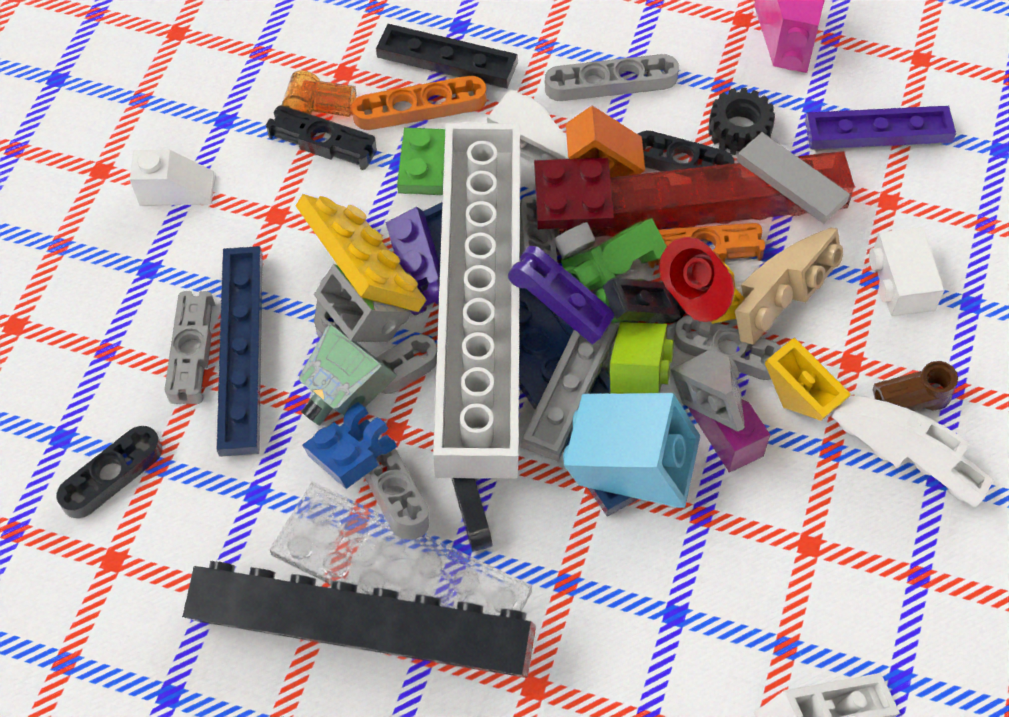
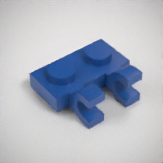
[302,402,397,489]

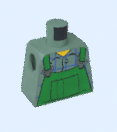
[299,323,397,426]

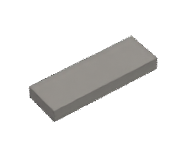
[737,132,850,224]

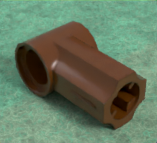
[872,361,958,411]

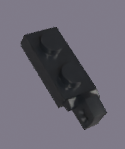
[602,278,686,323]

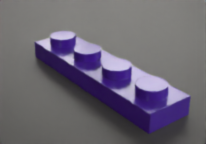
[805,105,956,150]

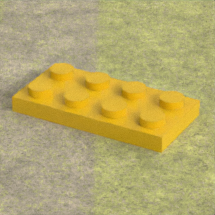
[295,194,426,312]

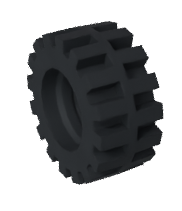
[708,88,775,155]

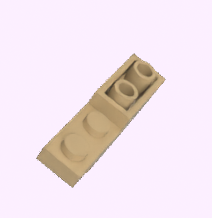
[735,227,843,345]

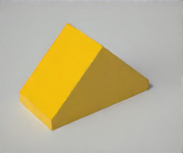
[765,337,851,421]

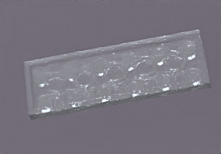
[269,481,532,616]

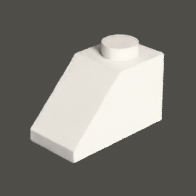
[130,149,215,206]

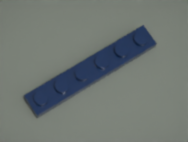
[216,246,263,457]

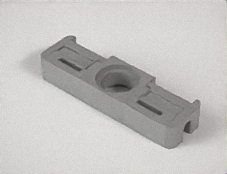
[165,291,216,404]

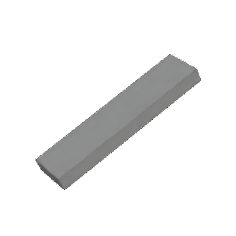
[521,323,619,462]

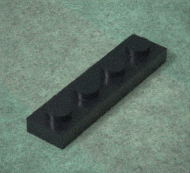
[376,24,518,89]

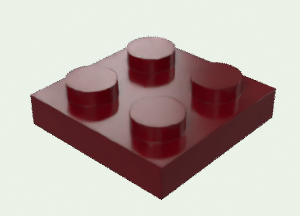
[534,157,614,230]

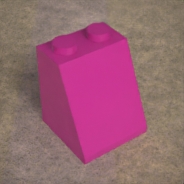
[754,0,825,73]

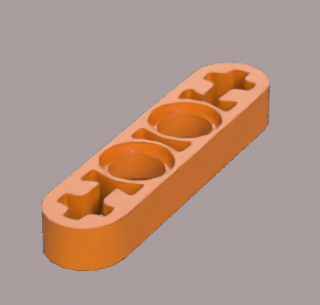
[351,76,487,130]

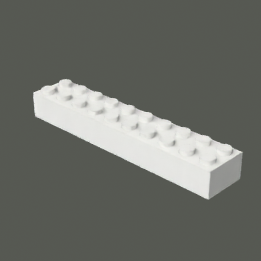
[433,123,520,479]

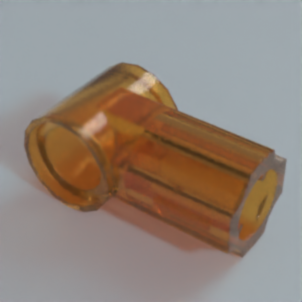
[282,70,357,117]

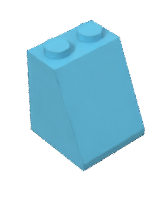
[563,393,701,508]

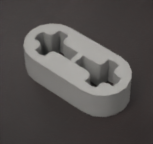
[376,334,437,394]

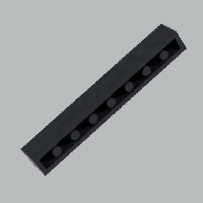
[182,561,536,678]

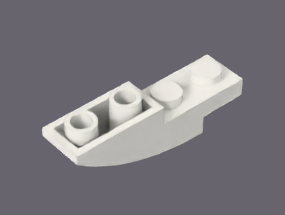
[831,396,994,508]

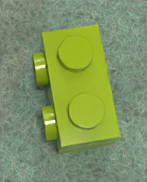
[610,322,674,394]

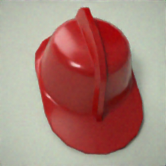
[659,237,735,322]

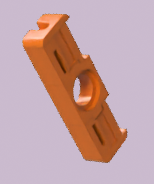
[648,223,765,268]

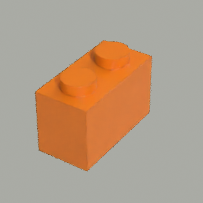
[566,105,645,188]

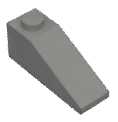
[671,350,745,431]

